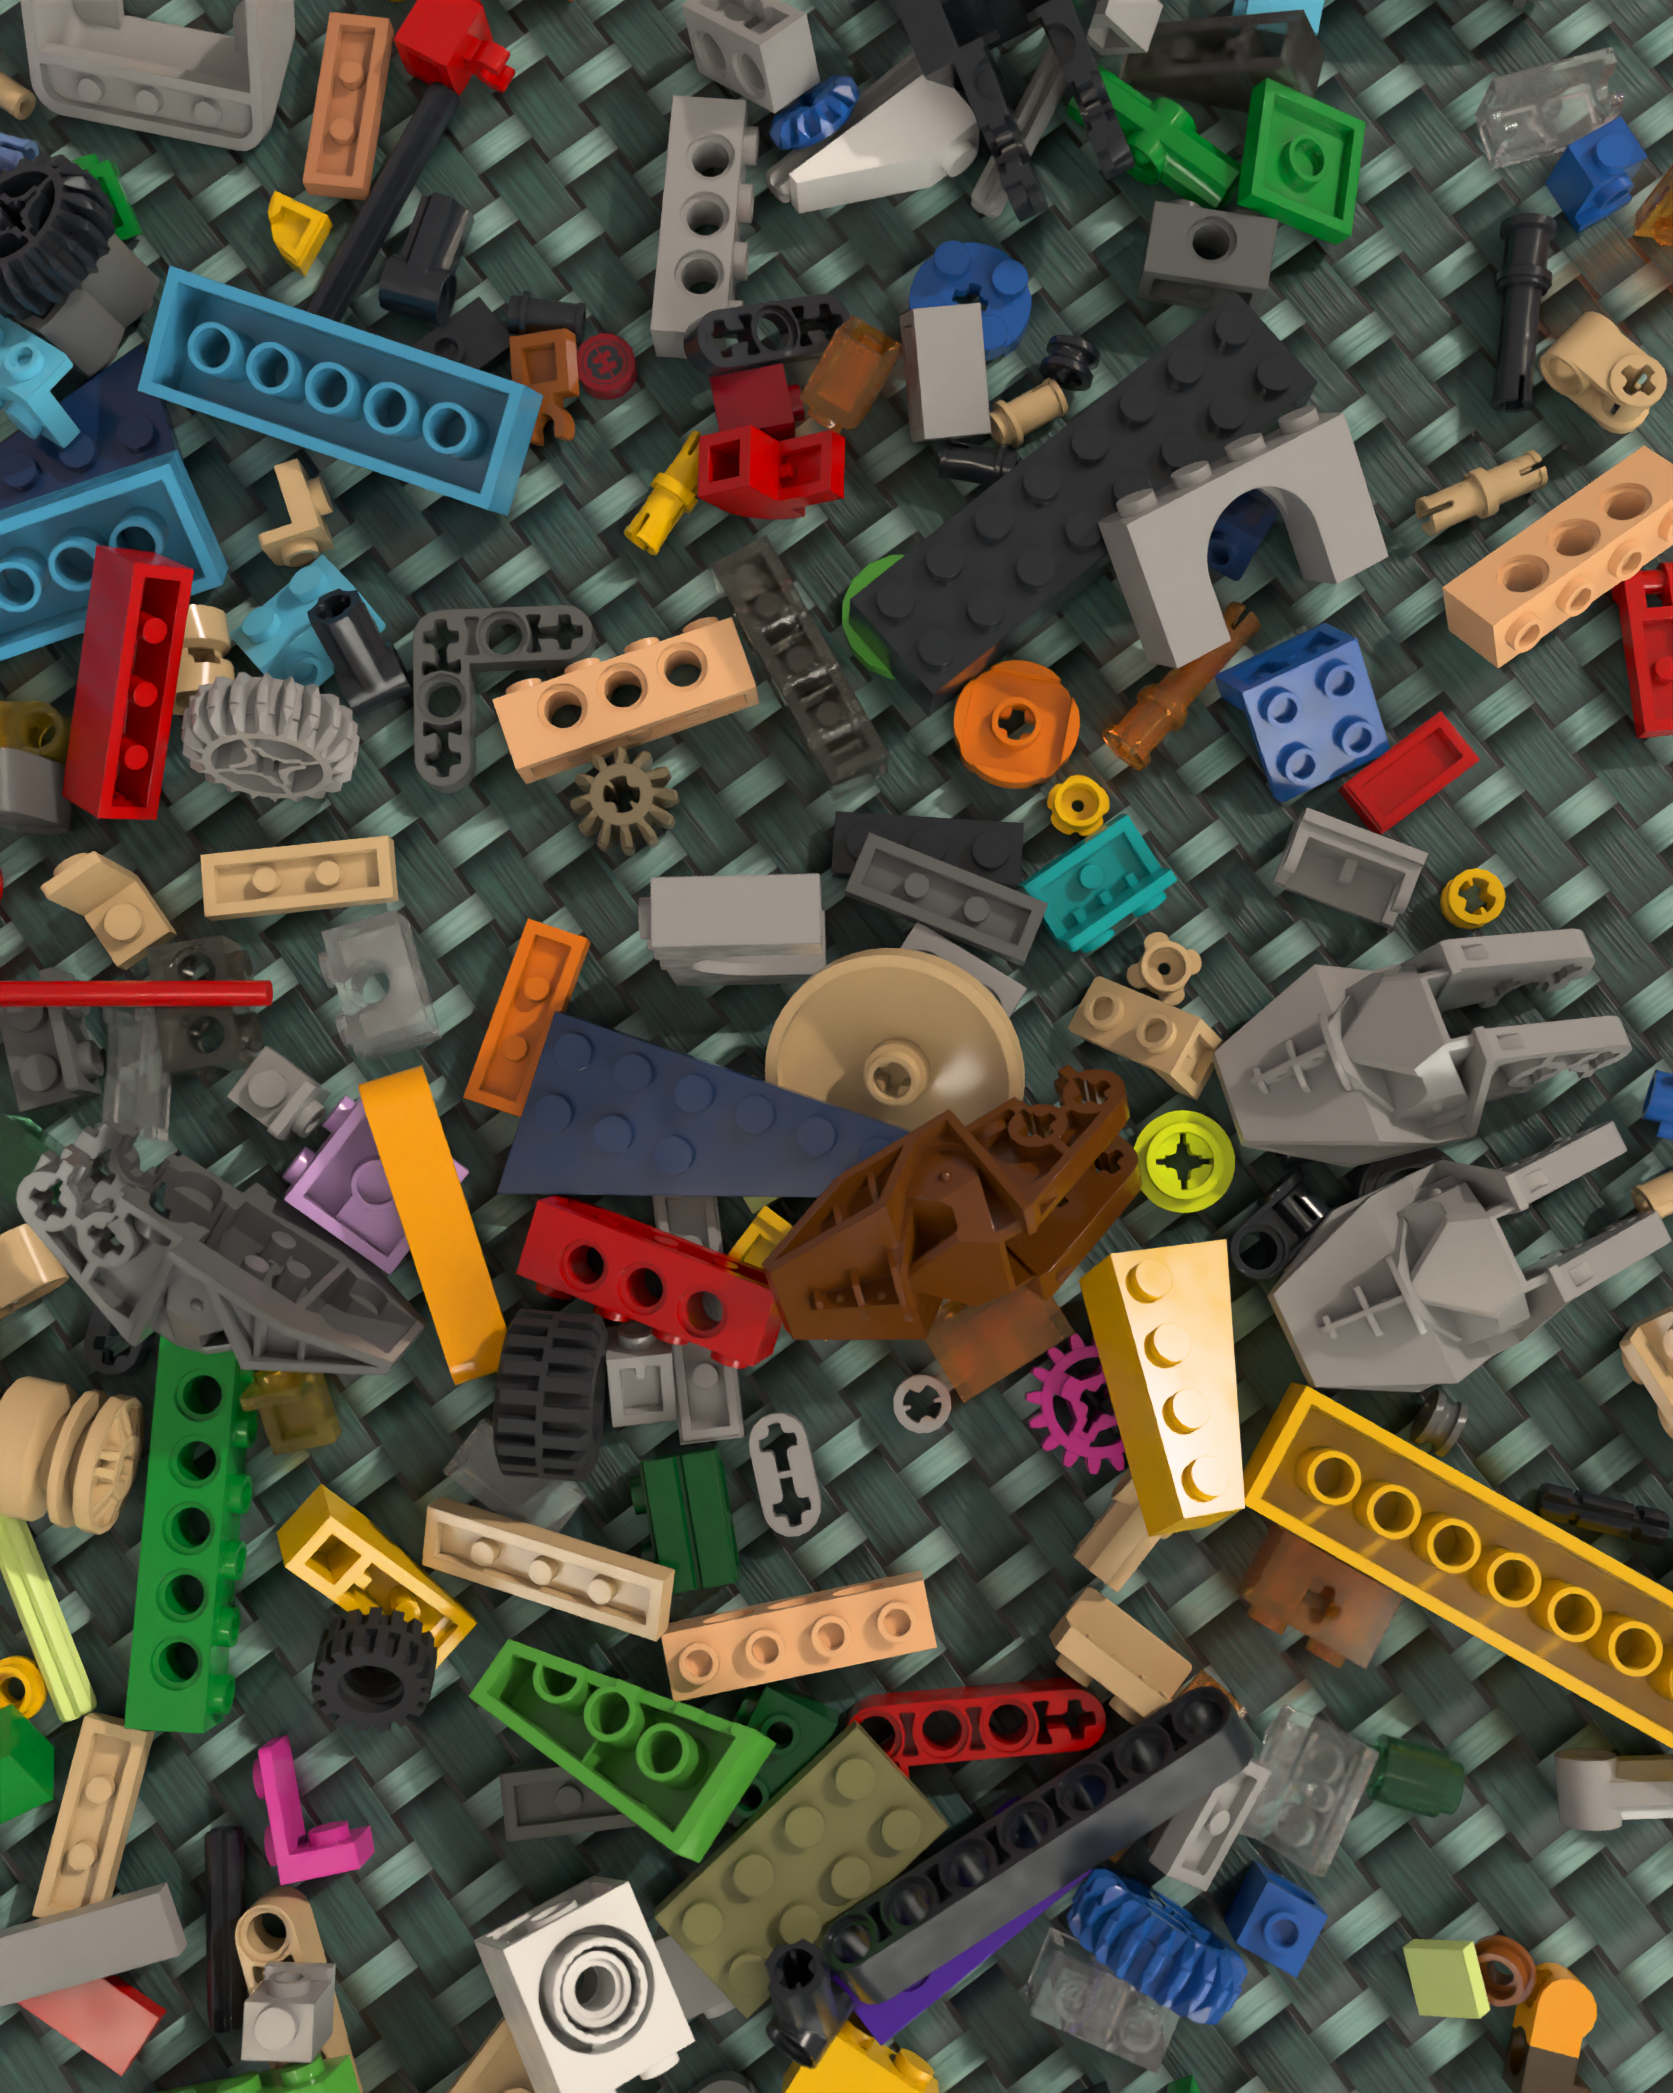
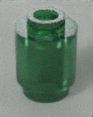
[1358,1734,1465,1818]

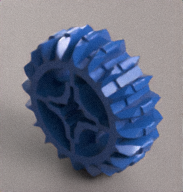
[1066,1867,1248,2025]

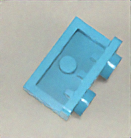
[0,315,81,449]
[229,554,385,687]

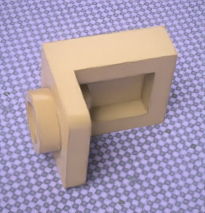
[258,458,335,567]

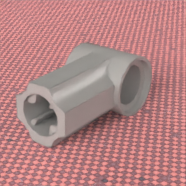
[1554,1748,1673,1831]

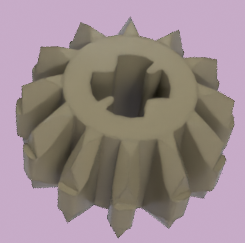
[571,746,679,856]

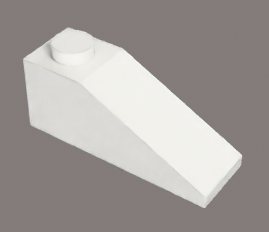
[789,74,980,214]

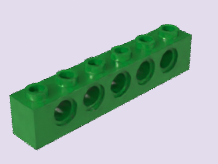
[124,1335,262,1734]

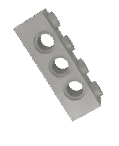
[650,95,759,359]

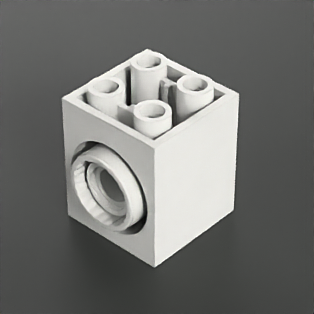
[474,1876,695,2093]

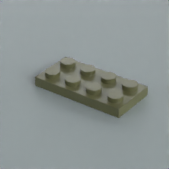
[654,1720,948,2019]

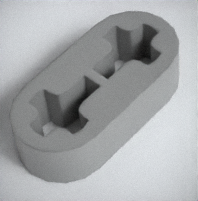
[749,1412,822,1537]

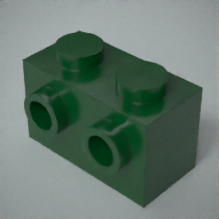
[727,1680,839,1828]

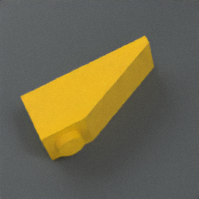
[276,1484,477,1669]

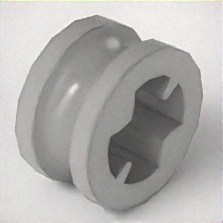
[893,1374,951,1433]

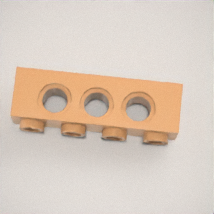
[1442,446,1673,668]
[492,617,760,784]
[661,1570,937,1702]

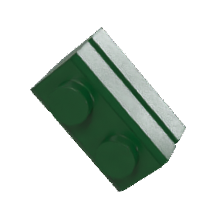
[630,1446,742,1594]

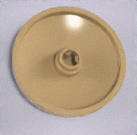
[765,948,1025,1131]

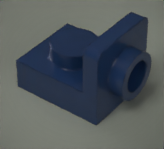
[1207,489,1280,581]

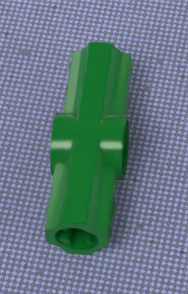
[1067,65,1242,211]

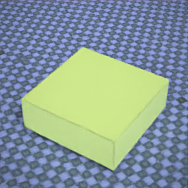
[1403,1939,1490,2019]

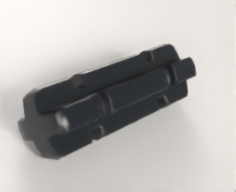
[1535,1483,1670,1546]

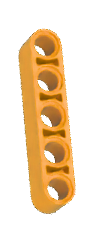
[358,1065,507,1386]

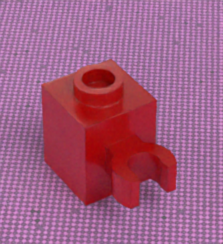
[394,0,516,97]

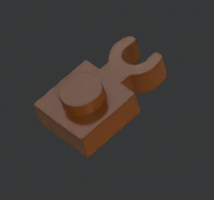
[509,328,580,446]

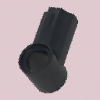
[379,192,475,326]
[307,588,414,718]
[764,1938,855,2069]

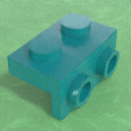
[1018,814,1177,953]

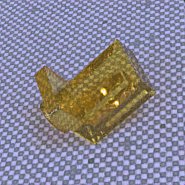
[239,1370,342,1455]

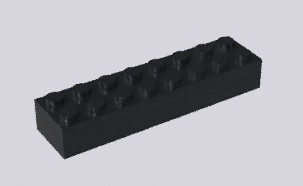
[849,290,1318,717]

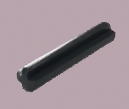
[204,1825,247,2034]

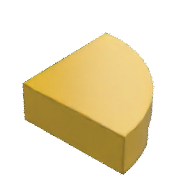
[268,191,333,277]

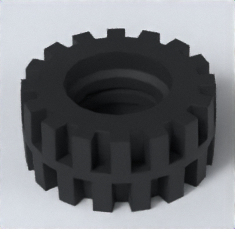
[311,1607,437,1731]

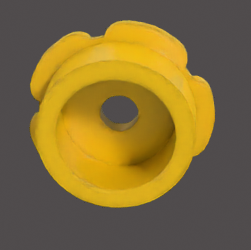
[1047,775,1109,836]

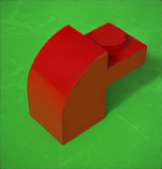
[698,425,845,520]

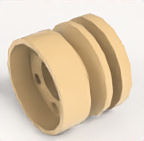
[0,1376,145,1535]

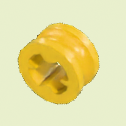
[1440,868,1506,930]

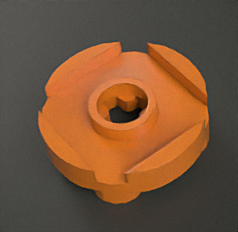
[953,660,1080,789]

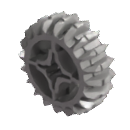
[181,672,360,803]

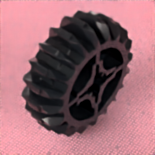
[0,152,116,321]

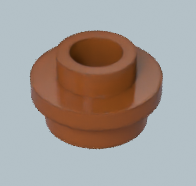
[1474,1935,1537,2007]

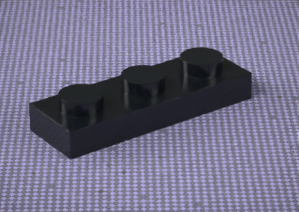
[831,811,1024,890]

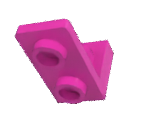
[253,1735,375,1886]

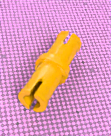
[624,430,705,556]

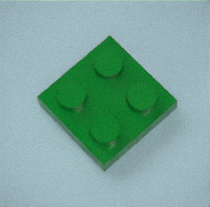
[1237,78,1366,245]

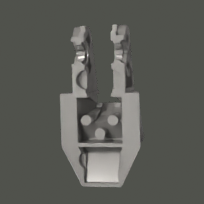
[1212,929,1632,1168]
[1267,1120,1672,1393]

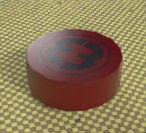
[577,333,637,400]

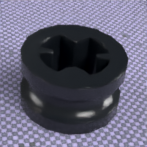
[1039,334,1101,391]

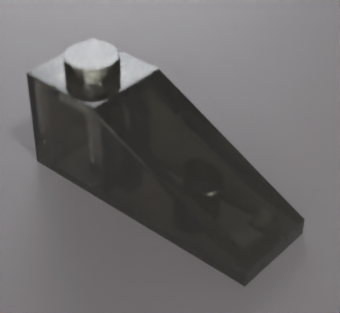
[1119,9,1325,113]

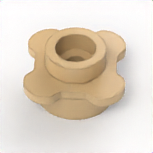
[1126,932,1202,1006]

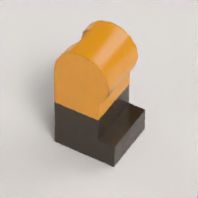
[1502,1962,1597,2093]

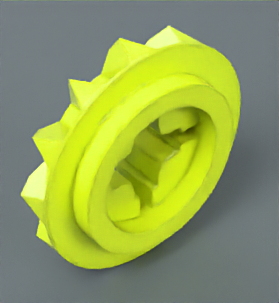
[1134,1110,1235,1213]

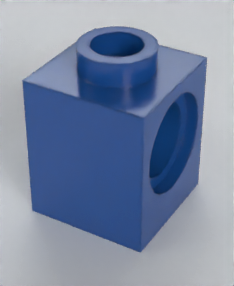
[1223,1860,1328,1978]

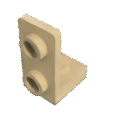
[40,851,177,970]
[1068,976,1224,1100]

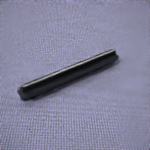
[305,81,460,323]

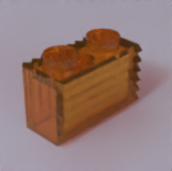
[799,315,903,432]

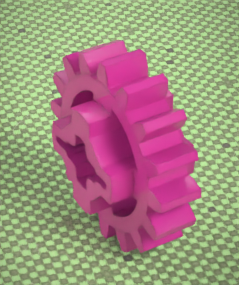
[1024,1333,1125,1474]

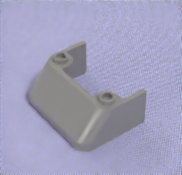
[20,0,295,151]

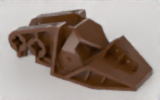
[762,1064,1142,1340]

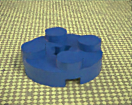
[909,240,1031,364]

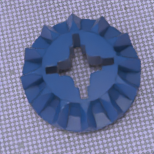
[770,75,860,150]

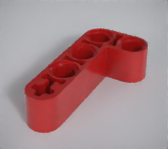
[846,1677,1106,1779]

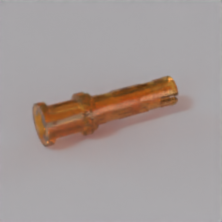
[1102,601,1261,770]

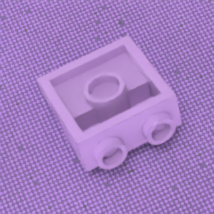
[282,1095,469,1275]

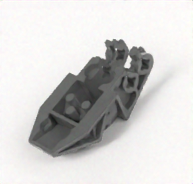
[16,1119,428,1375]

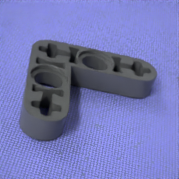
[413,605,597,793]

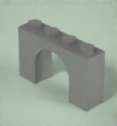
[1098,406,1389,669]
[638,874,827,986]

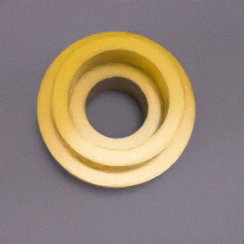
[0,1656,48,1720]

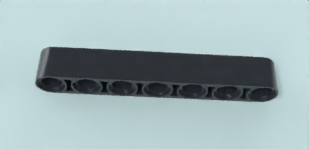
[821,1686,1254,2004]

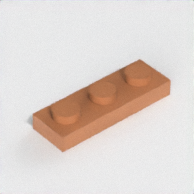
[303,12,394,201]

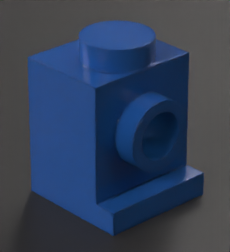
[1545,116,1648,233]

